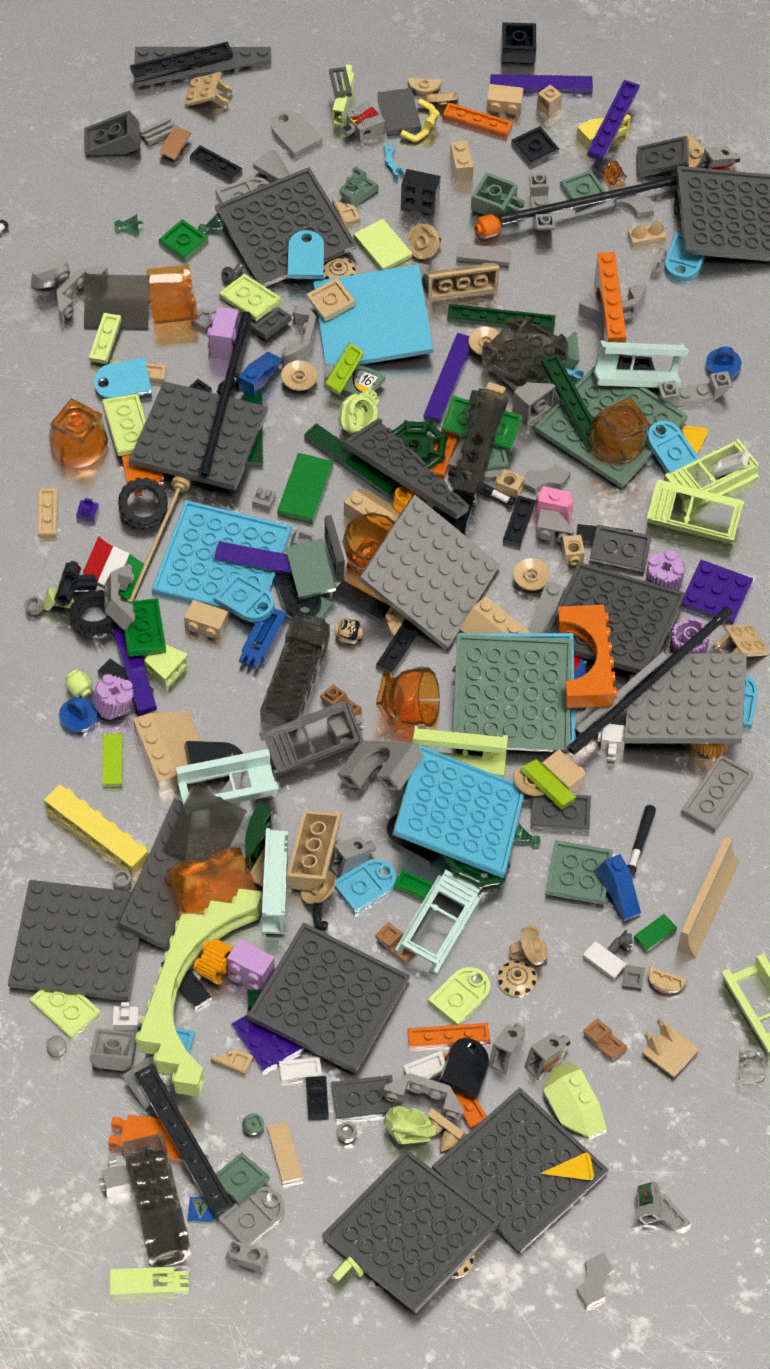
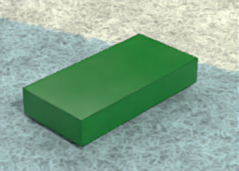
[393,870,434,901]
[634,914,677,952]

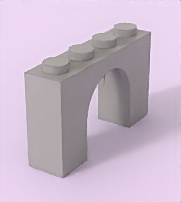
[337,740,424,790]

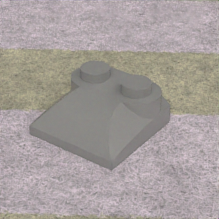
[30,257,70,289]
[90,1028,137,1071]

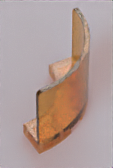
[146,264,198,324]
[166,847,257,914]

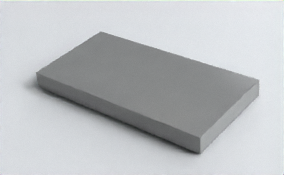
[681,754,754,832]

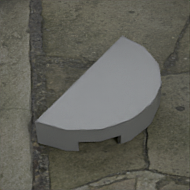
[650,247,667,279]
[660,1194,691,1231]

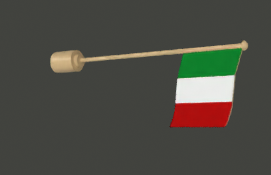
[83,475,192,602]

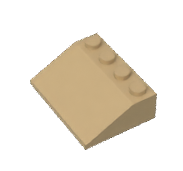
[133,711,201,793]

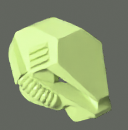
[338,388,379,435]
[384,1106,436,1144]

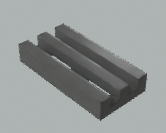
[329,67,352,99]

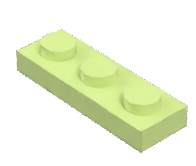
[89,313,122,364]

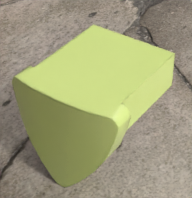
[43,587,73,611]
[327,1256,364,1284]

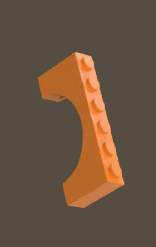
[594,252,626,355]
[558,605,617,708]

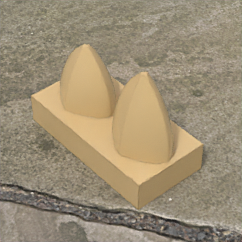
[628,219,667,247]
[427,1108,467,1152]

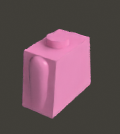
[533,486,573,524]

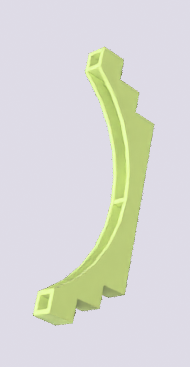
[135,888,263,1097]

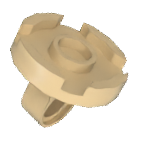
[407,224,442,259]
[509,925,548,966]

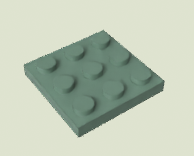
[545,840,613,905]

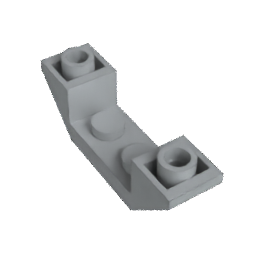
[529,173,555,231]
[57,266,108,323]
[578,283,647,324]
[281,299,316,366]
[658,371,733,408]
[104,564,135,630]
[381,1073,464,1121]

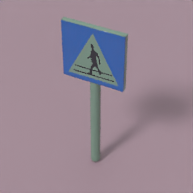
[187,1155,213,1223]

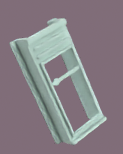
[594,341,689,388]
[176,749,279,815]
[262,828,288,936]
[394,870,480,974]

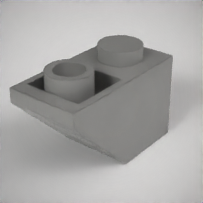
[536,509,574,543]

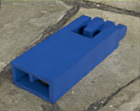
[239,607,287,669]

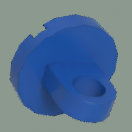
[705,346,742,379]
[59,697,98,733]

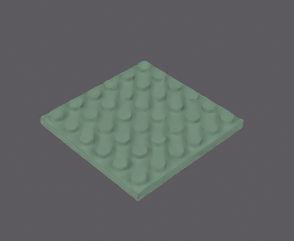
[534,366,688,488]
[453,634,572,753]

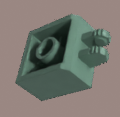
[471,172,525,218]

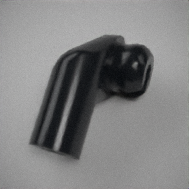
[312,903,328,932]

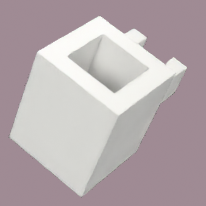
[597,724,626,762]
[113,1002,143,1033]

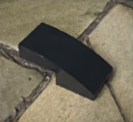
[306,1076,329,1120]

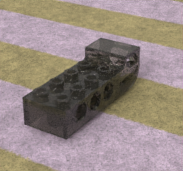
[451,388,508,506]
[260,614,330,731]
[122,1133,191,1267]

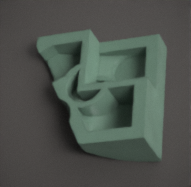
[339,166,379,206]

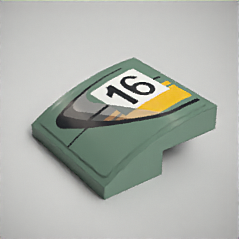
[340,365,386,398]

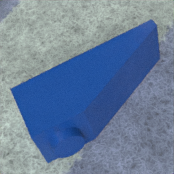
[239,352,283,398]
[596,854,641,921]

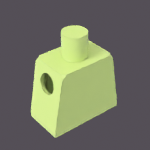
[141,645,188,689]

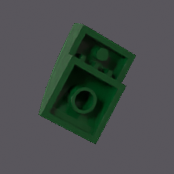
[245,802,273,875]

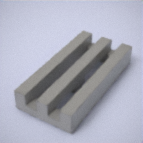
[140,117,175,146]

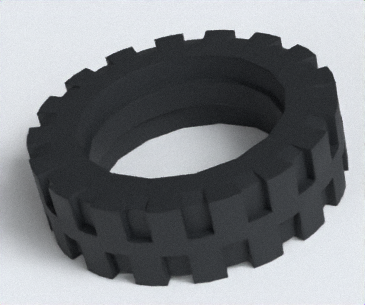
[118,477,168,529]
[70,590,118,637]

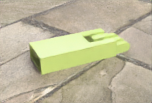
[332,64,355,126]
[110,1267,190,1299]

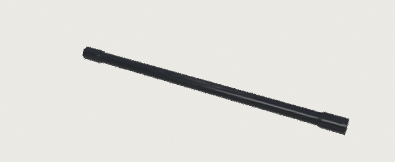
[499,176,677,225]
[198,311,252,479]
[567,606,733,755]

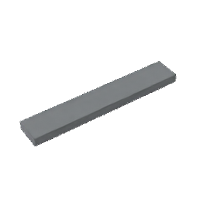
[575,652,667,733]

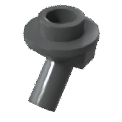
[221,263,244,284]
[607,930,633,954]

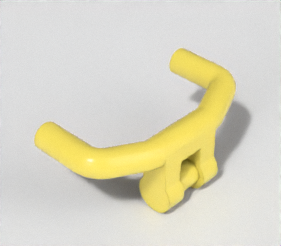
[400,98,440,142]

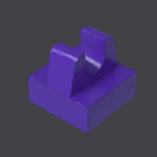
[76,498,99,522]

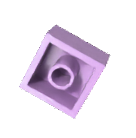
[207,306,239,360]
[227,939,275,990]

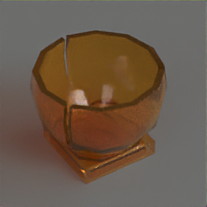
[588,396,651,465]
[48,398,108,468]
[342,513,395,574]
[376,666,440,729]

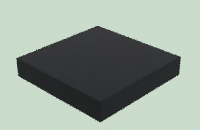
[511,126,559,166]

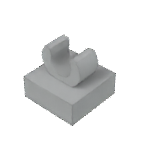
[252,487,276,511]
[622,965,645,989]

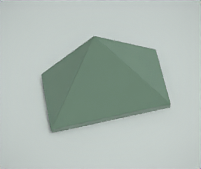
[551,332,580,370]

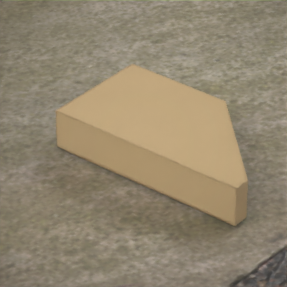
[332,199,360,226]
[385,607,406,637]
[211,1049,254,1076]

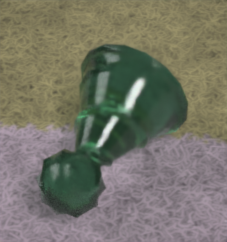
[198,213,224,233]
[114,214,143,231]
[513,823,541,846]

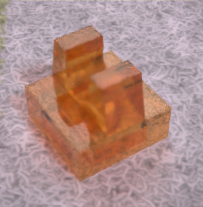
[603,160,627,186]

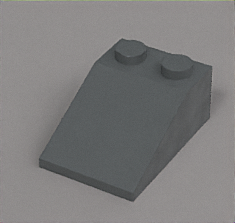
[84,110,140,155]

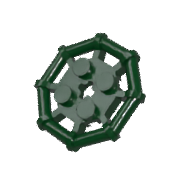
[392,420,448,470]
[441,854,511,889]

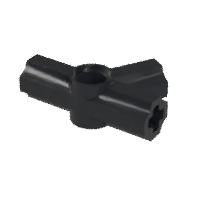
[55,561,97,607]

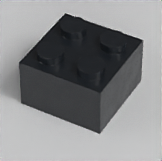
[501,22,536,63]
[401,169,441,214]

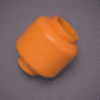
[474,214,501,239]

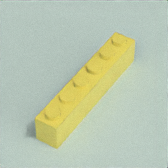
[44,785,148,876]

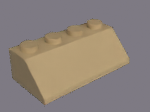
[424,263,499,300]
[344,489,401,540]
[459,596,531,633]
[286,810,342,891]

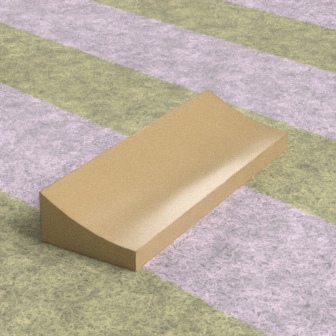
[677,836,739,958]

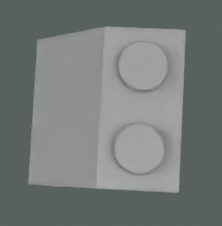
[512,382,556,427]
[122,1055,175,1110]

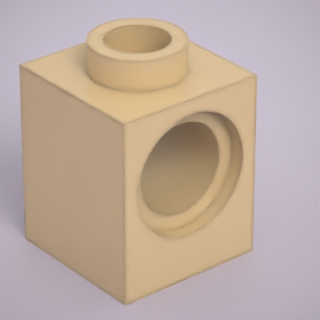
[537,85,562,117]
[495,469,525,501]
[561,535,585,566]

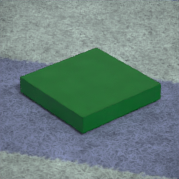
[158,219,209,261]

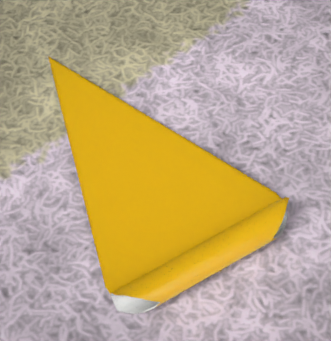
[683,426,708,455]
[540,1152,594,1181]

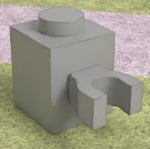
[327,712,363,745]
[99,1155,132,1197]

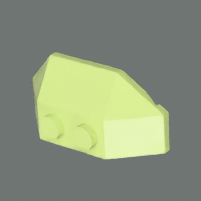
[543,1061,607,1138]

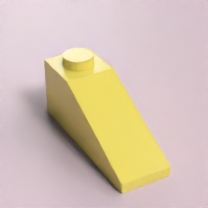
[576,115,631,150]

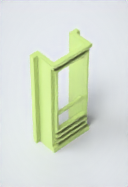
[664,438,759,515]
[647,479,745,545]
[413,726,508,778]
[721,954,770,1059]

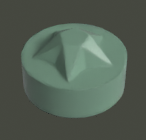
[242,1113,264,1135]

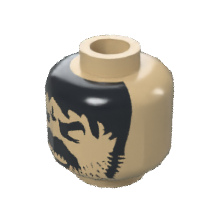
[335,618,364,644]

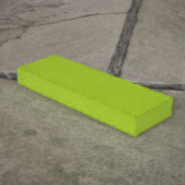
[323,342,365,395]
[102,733,123,787]
[521,759,576,809]

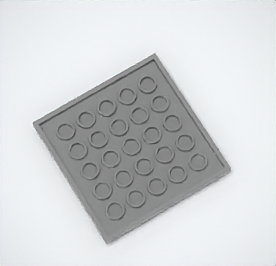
[358,495,500,649]
[624,653,747,744]

